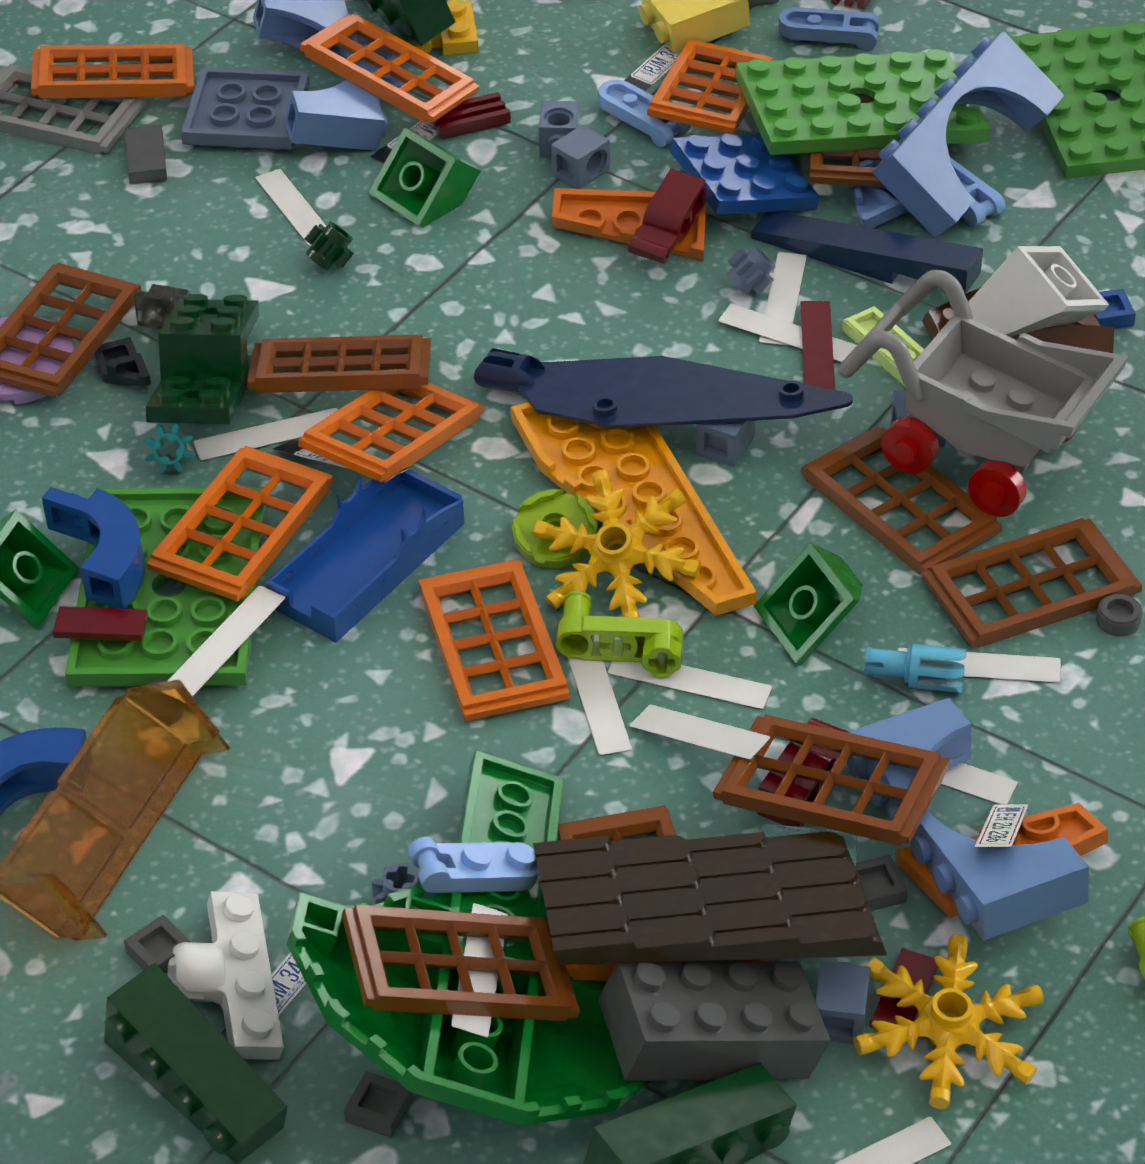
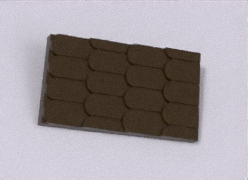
[533,831,887,965]

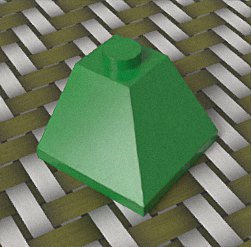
[368,127,481,228]
[0,510,79,628]
[754,542,863,665]

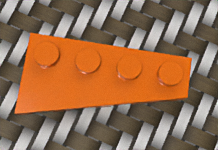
[552,188,707,261]
[895,803,1108,919]

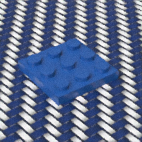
[669,133,820,214]

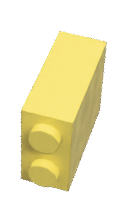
[638,0,751,54]

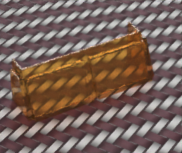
[0,680,230,941]

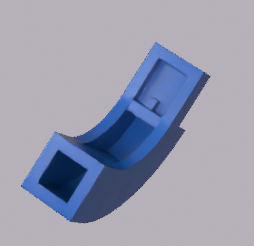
[42,487,145,609]
[0,727,91,817]

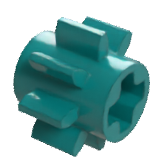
[144,423,196,473]

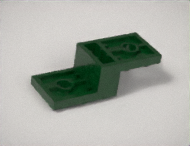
[146,294,259,424]

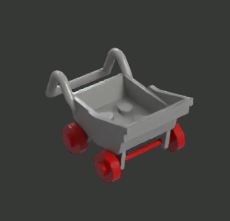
[838,270,1129,517]

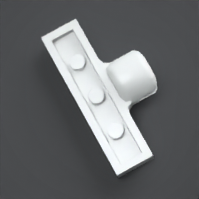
[168,891,284,1060]

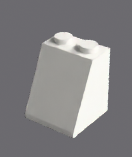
[968,246,1109,337]

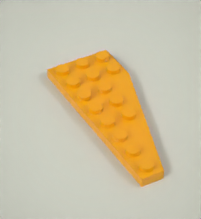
[510,402,757,616]

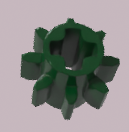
[304,222,354,270]

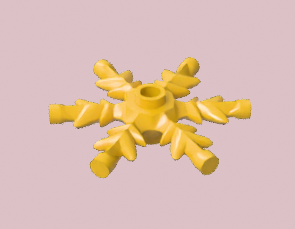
[533,470,701,617]
[853,934,1044,1109]

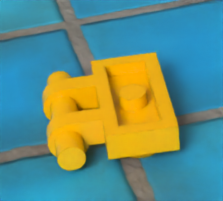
[413,0,479,56]

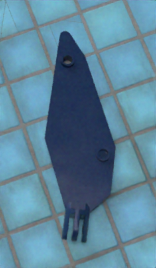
[474,348,853,429]

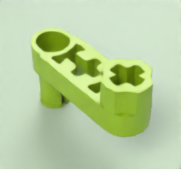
[556,591,684,678]

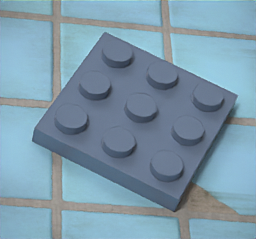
[181,67,310,150]

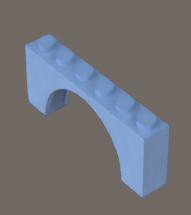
[253,0,388,151]
[872,31,1064,238]
[847,698,1089,941]

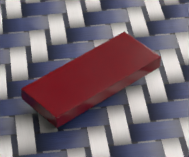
[53,606,148,642]
[870,948,938,1029]

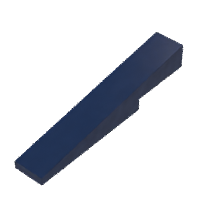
[751,212,983,294]

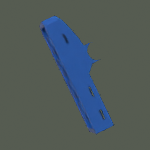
[266,470,464,643]

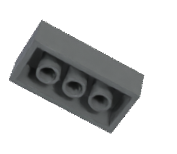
[598,961,831,1081]

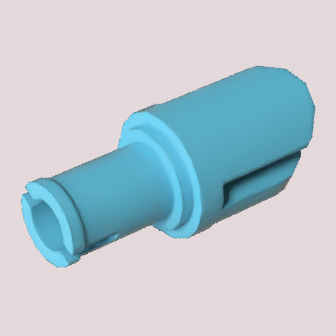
[864,643,967,693]

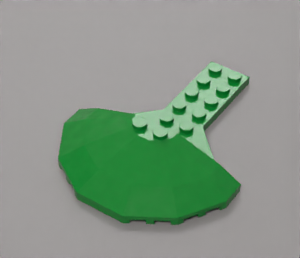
[286,751,651,1126]

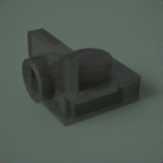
[133,284,190,329]

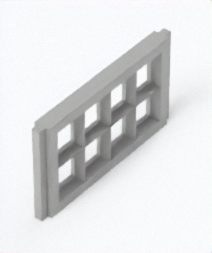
[0,64,147,155]

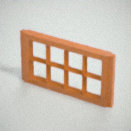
[299,14,479,123]
[647,39,773,135]
[31,44,194,99]
[298,383,484,483]
[147,446,334,602]
[418,559,570,722]

